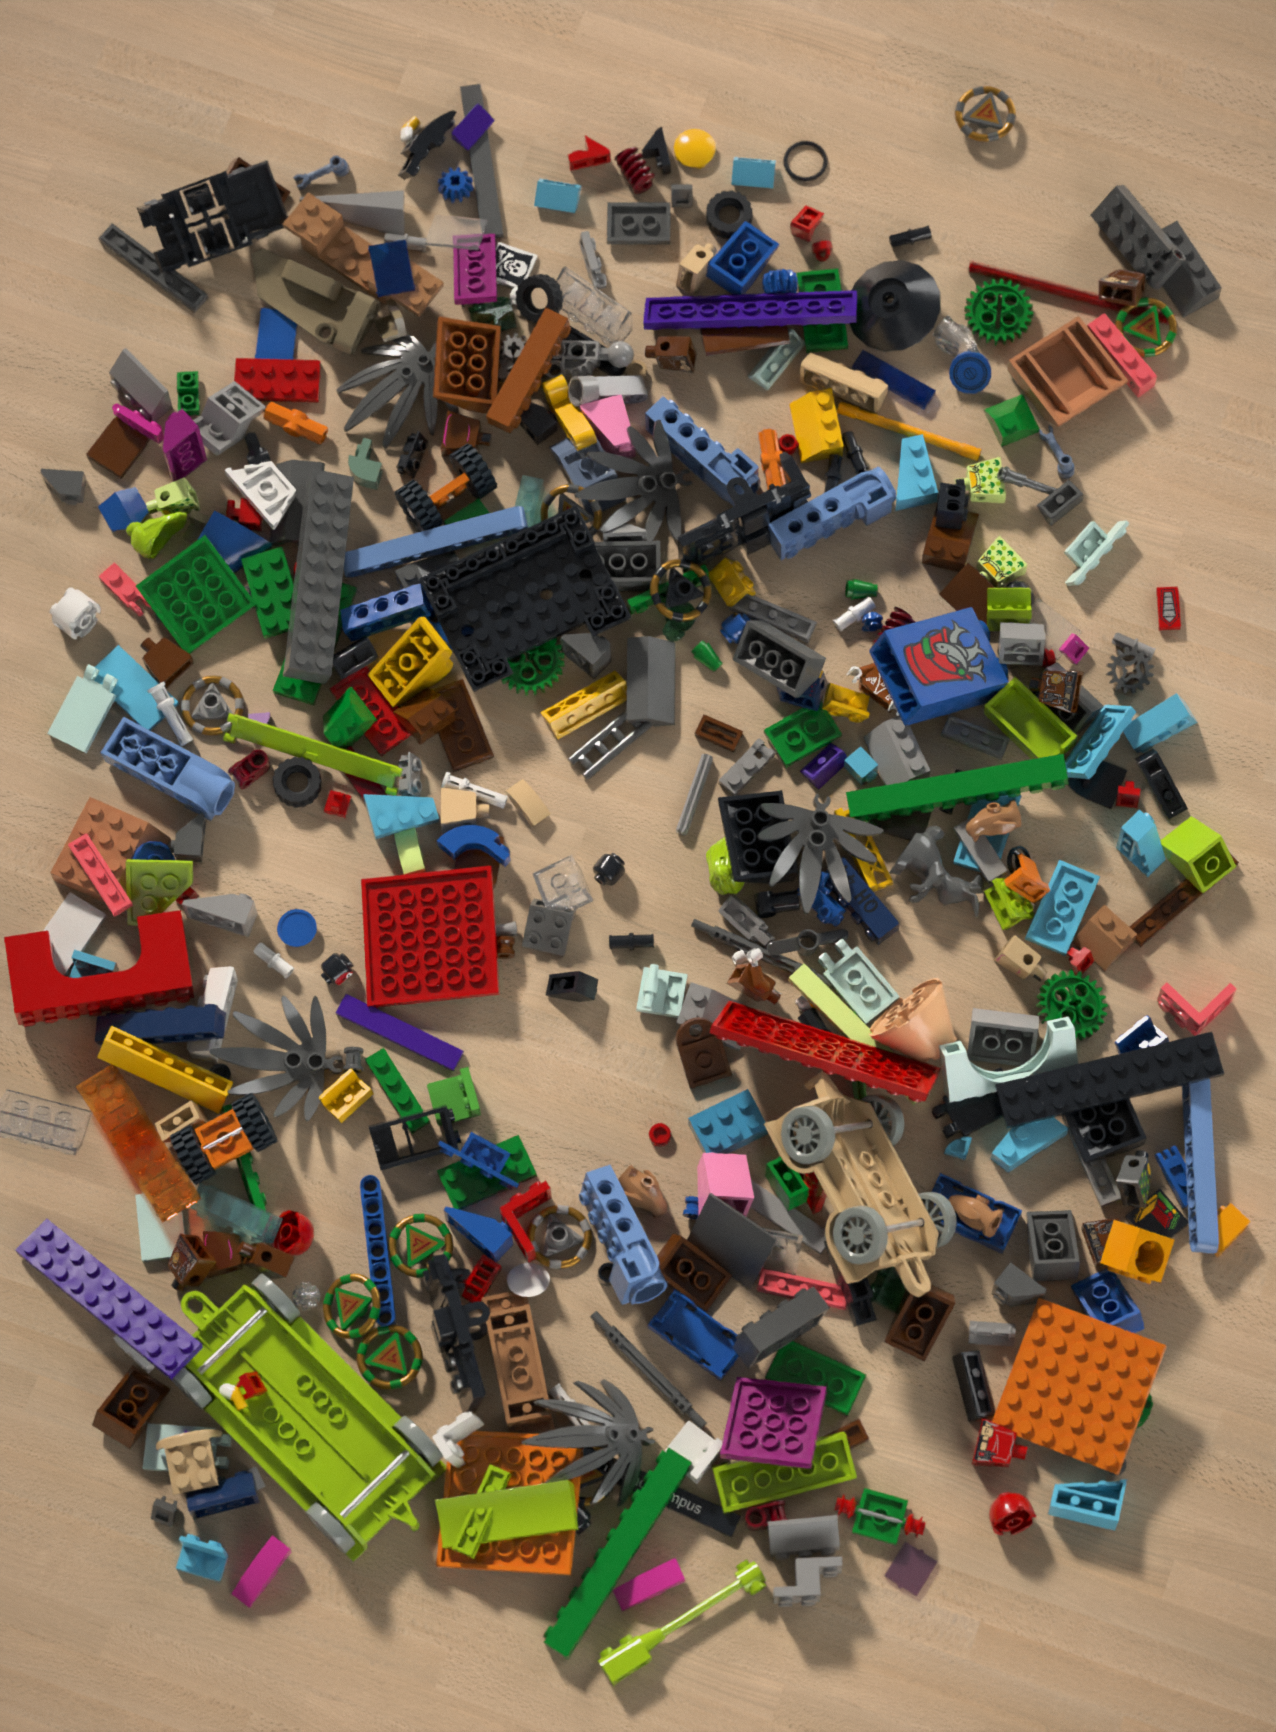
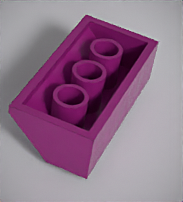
[163,409,207,482]

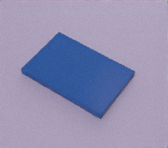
[255,308,297,359]

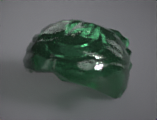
[662,602,697,642]

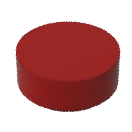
[649,1123,671,1147]

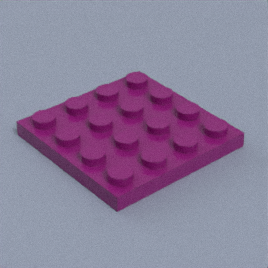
[720,1377,827,1469]

